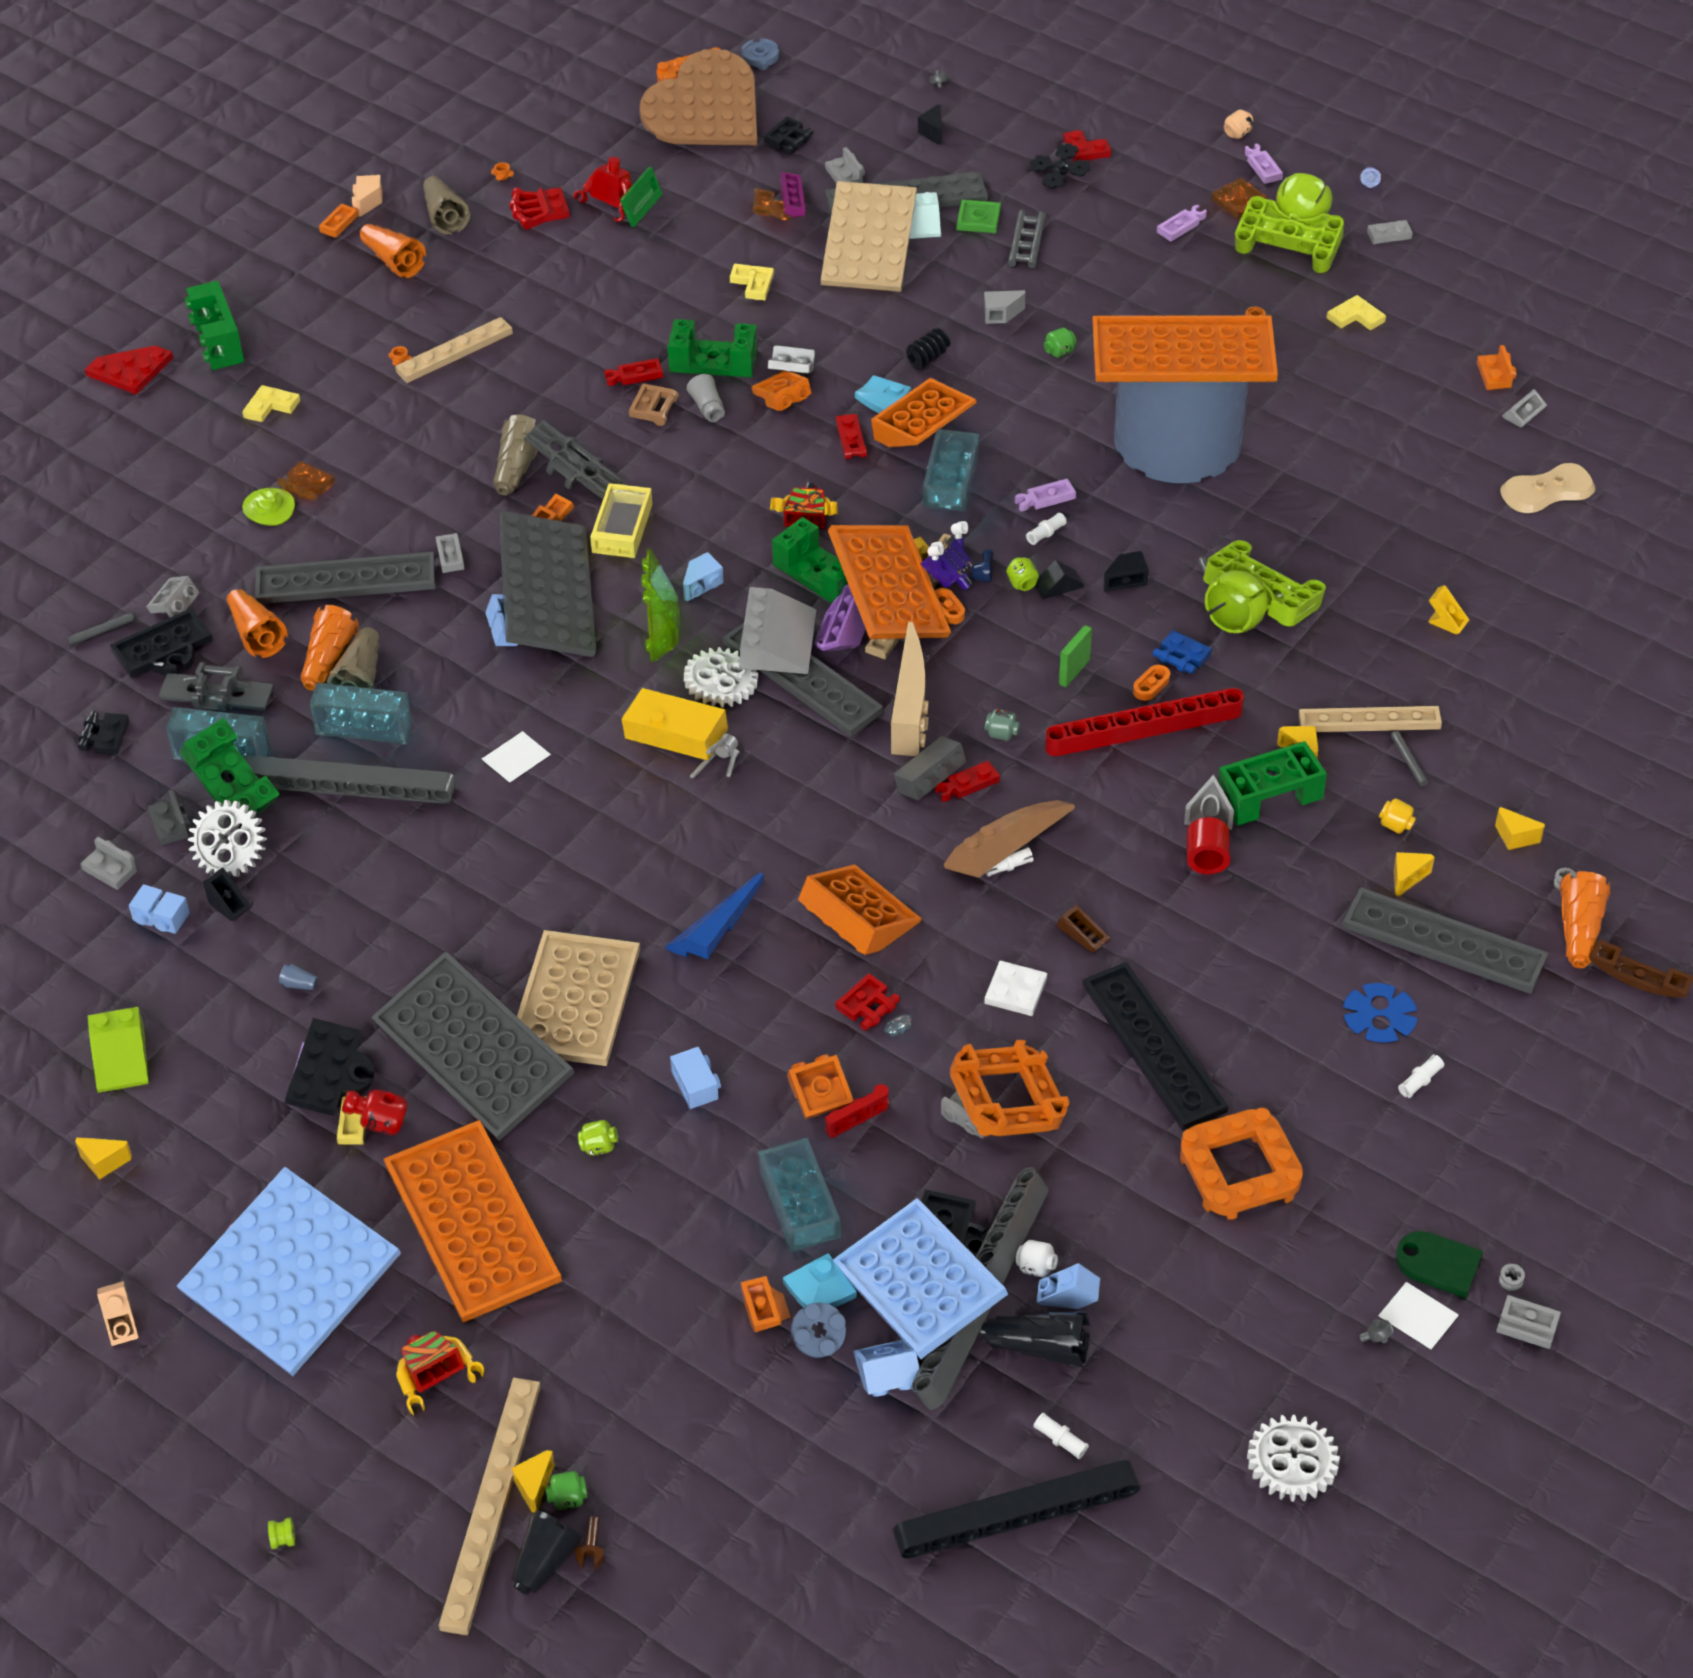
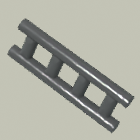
[1008,210,1046,269]

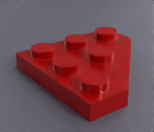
[84,345,174,395]

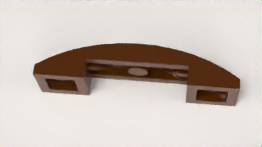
[1590,939,1693,998]

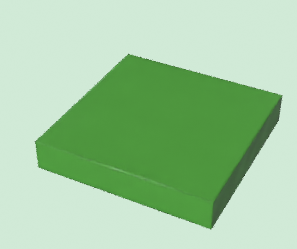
[956,200,1001,233]
[1059,625,1092,687]

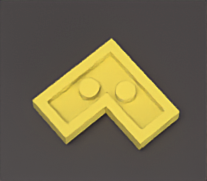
[730,264,774,300]
[1327,295,1386,330]
[242,385,300,422]

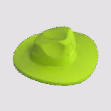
[242,488,295,526]

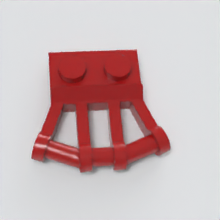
[509,187,570,230]

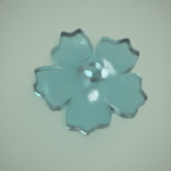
[884,1014,912,1037]

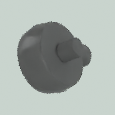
[930,70,950,88]
[1359,1319,1393,1343]

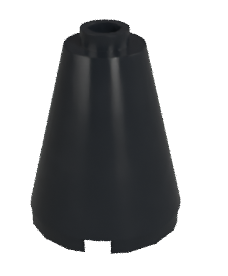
[511,1510,583,1595]

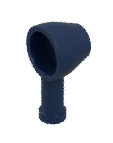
[972,549,993,582]

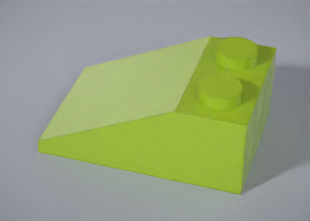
[88,1007,149,1093]

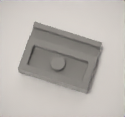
[1496,1295,1561,1349]

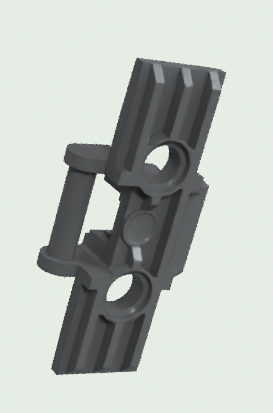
[524,420,623,500]
[158,662,274,711]

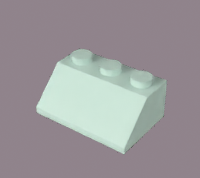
[910,192,941,239]

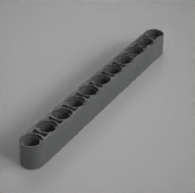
[221,755,456,803]
[911,1167,1049,1410]

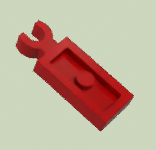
[604,358,663,386]
[935,760,1000,802]

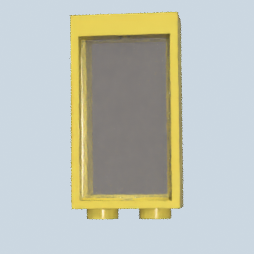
[590,483,653,558]

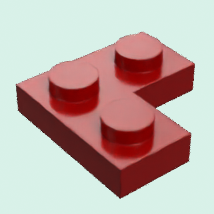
[1063,130,1111,163]

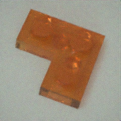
[753,188,792,220]

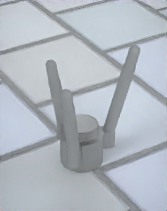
[690,733,739,779]

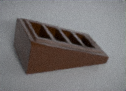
[1056,904,1111,953]

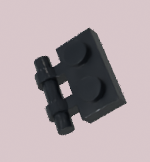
[764,116,814,154]
[78,711,129,755]

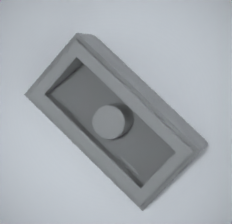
[1502,389,1547,428]

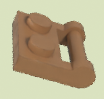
[629,383,679,426]

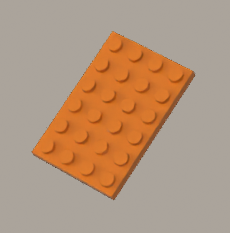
[828,525,951,639]

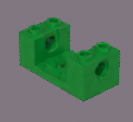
[184,280,244,370]
[668,319,758,378]
[772,517,848,603]
[180,718,280,826]
[1218,741,1327,826]

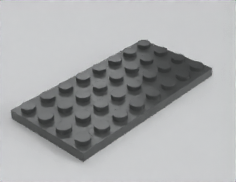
[499,510,596,657]
[371,951,575,1141]

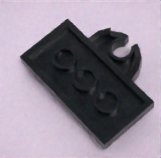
[110,608,213,678]
[285,1018,374,1116]
[921,1189,987,1257]

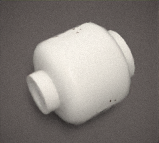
[1016,1240,1058,1277]

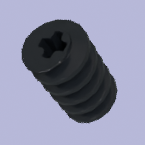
[906,328,951,370]

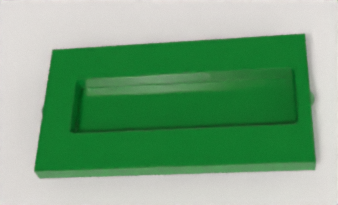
[620,167,663,227]

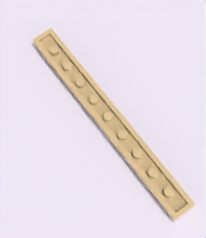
[439,1378,541,1636]

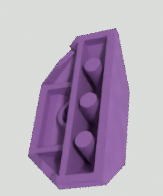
[813,584,866,651]

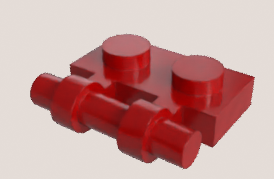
[835,973,900,1031]

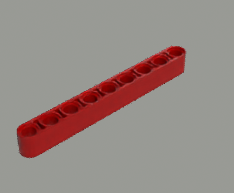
[1045,688,1244,756]

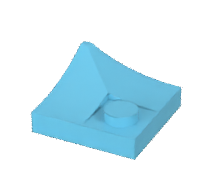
[855,375,911,413]
[783,1253,857,1308]

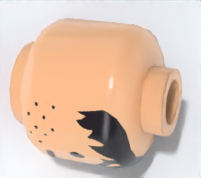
[1224,110,1253,139]

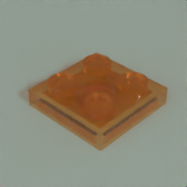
[1211,178,1268,219]

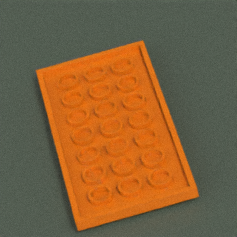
[1092,315,1278,382]
[384,1120,562,1323]

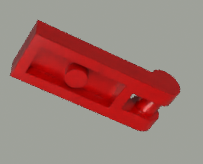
[836,414,867,460]
[825,1084,889,1139]

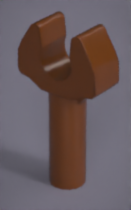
[575,1517,605,1570]

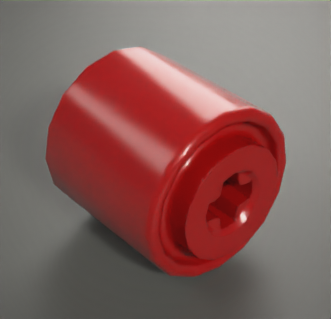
[1186,817,1231,875]

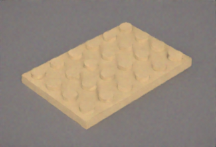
[820,181,917,292]
[517,930,640,1066]

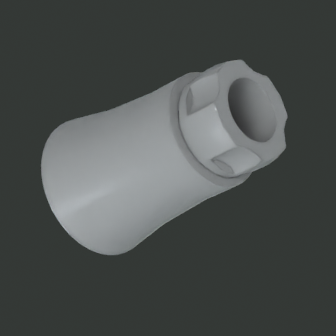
[687,374,725,422]

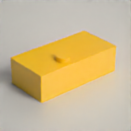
[621,688,728,761]

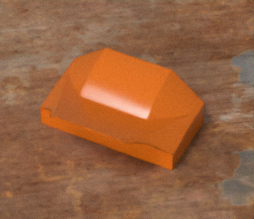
[741,1276,791,1332]

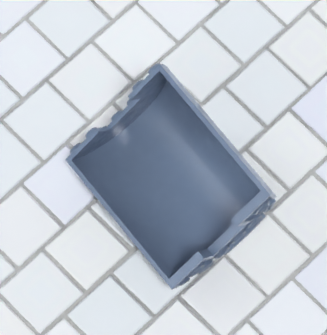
[1114,315,1249,483]

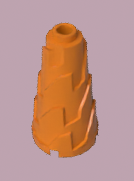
[360,224,426,278]
[226,589,288,658]
[301,605,359,691]
[1560,871,1610,968]

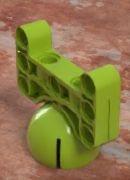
[1235,173,1344,273]
[1203,540,1326,633]

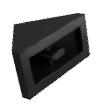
[918,105,942,144]
[1035,560,1084,599]
[203,867,251,921]

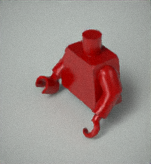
[573,157,632,222]

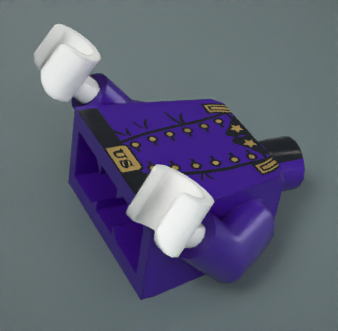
[921,521,974,591]

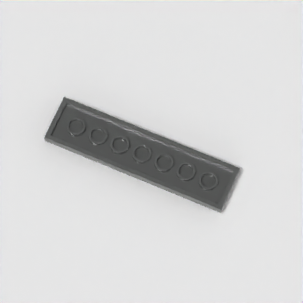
[825,171,988,216]
[255,552,435,604]
[723,623,883,737]
[1342,887,1548,994]

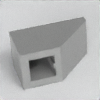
[984,290,1026,324]

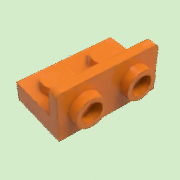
[1477,345,1516,390]

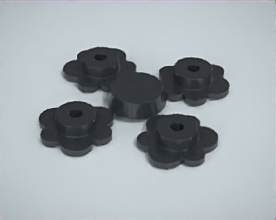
[1030,143,1090,189]

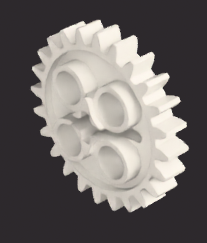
[683,647,758,708]
[188,800,267,877]
[1247,1415,1340,1502]

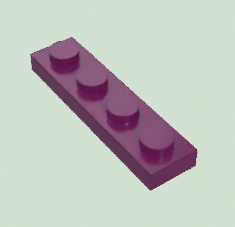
[780,172,806,217]

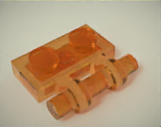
[278,461,335,501]

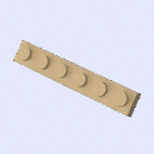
[395,317,513,383]
[1298,706,1442,732]

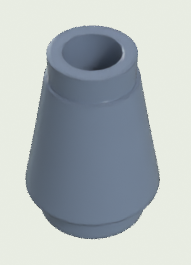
[279,964,318,991]

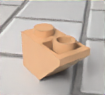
[352,175,383,217]
[97,1281,139,1346]

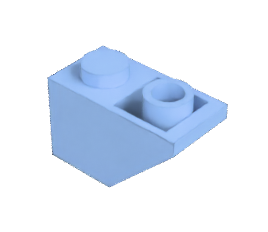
[683,552,724,602]
[1036,1263,1100,1309]

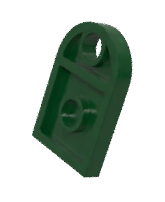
[1396,1231,1483,1298]

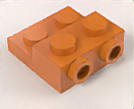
[751,370,812,411]
[787,1054,853,1120]

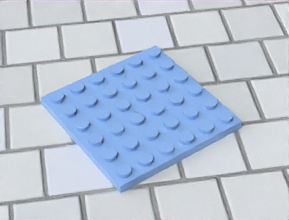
[177,1167,401,1376]

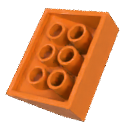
[871,378,977,447]
[798,864,922,955]

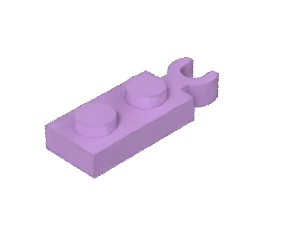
[1245,143,1283,184]
[1157,205,1207,242]
[1015,478,1076,511]

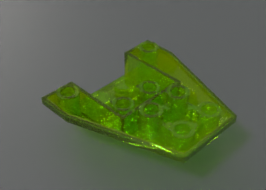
[642,548,679,661]

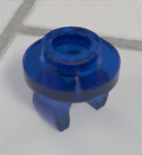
[1360,167,1381,188]

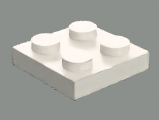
[985,961,1047,1016]

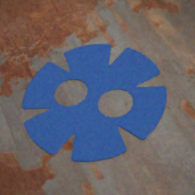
[1343,983,1418,1043]

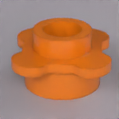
[491,162,514,181]
[388,346,412,366]

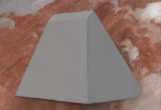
[1184,774,1234,830]

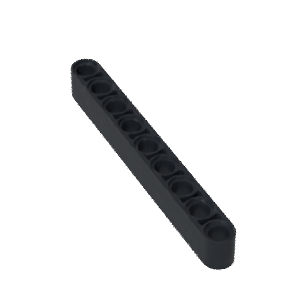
[892,1460,1141,1559]

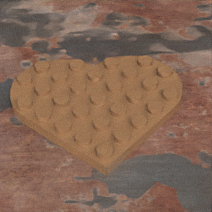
[640,49,757,145]

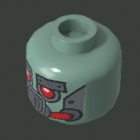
[984,709,1020,741]

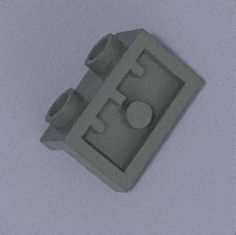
[147,790,190,845]

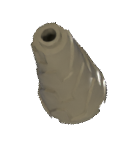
[423,175,470,234]
[494,415,538,496]
[327,627,380,705]

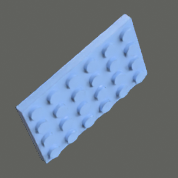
[832,1198,1008,1359]

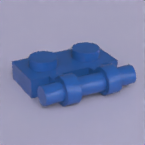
[1152,630,1212,674]

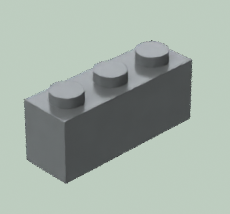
[893,736,967,800]

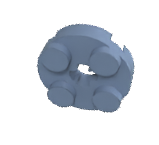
[742,39,779,70]
[791,1302,846,1358]

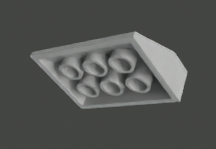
[740,587,816,674]

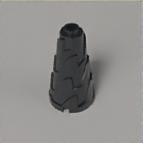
[981,1311,1090,1367]

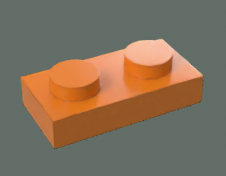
[319,203,359,238]

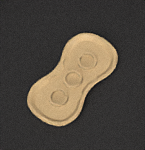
[1500,463,1595,513]

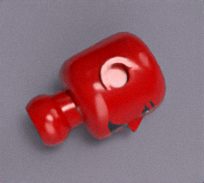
[342,1089,408,1136]

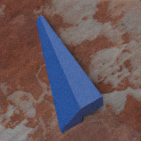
[666,873,764,959]

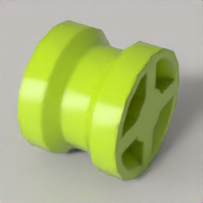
[268,1517,295,1550]

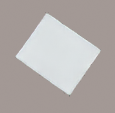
[482,731,551,782]
[1378,1282,1459,1349]

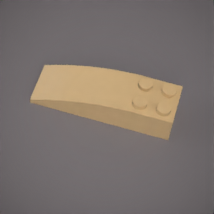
[891,622,929,756]

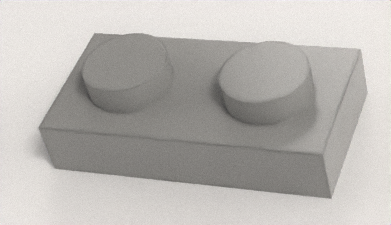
[1367,220,1413,244]
[436,533,464,573]

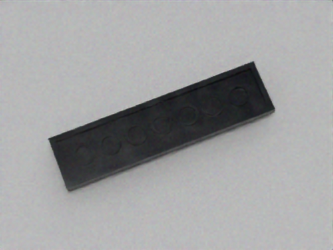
[1083,962,1228,1131]

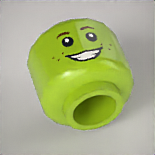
[1006,557,1039,591]
[578,1120,618,1156]

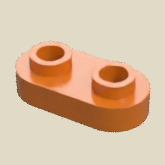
[935,588,965,624]
[1133,665,1170,701]

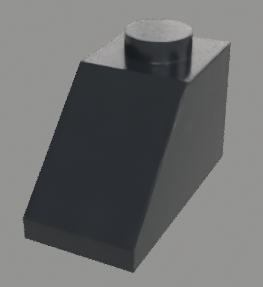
[1103,551,1149,592]

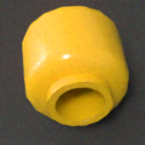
[1378,798,1416,834]

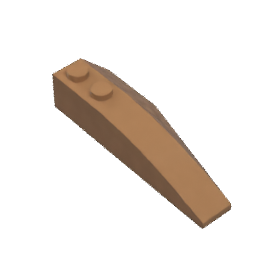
[944,800,1075,878]

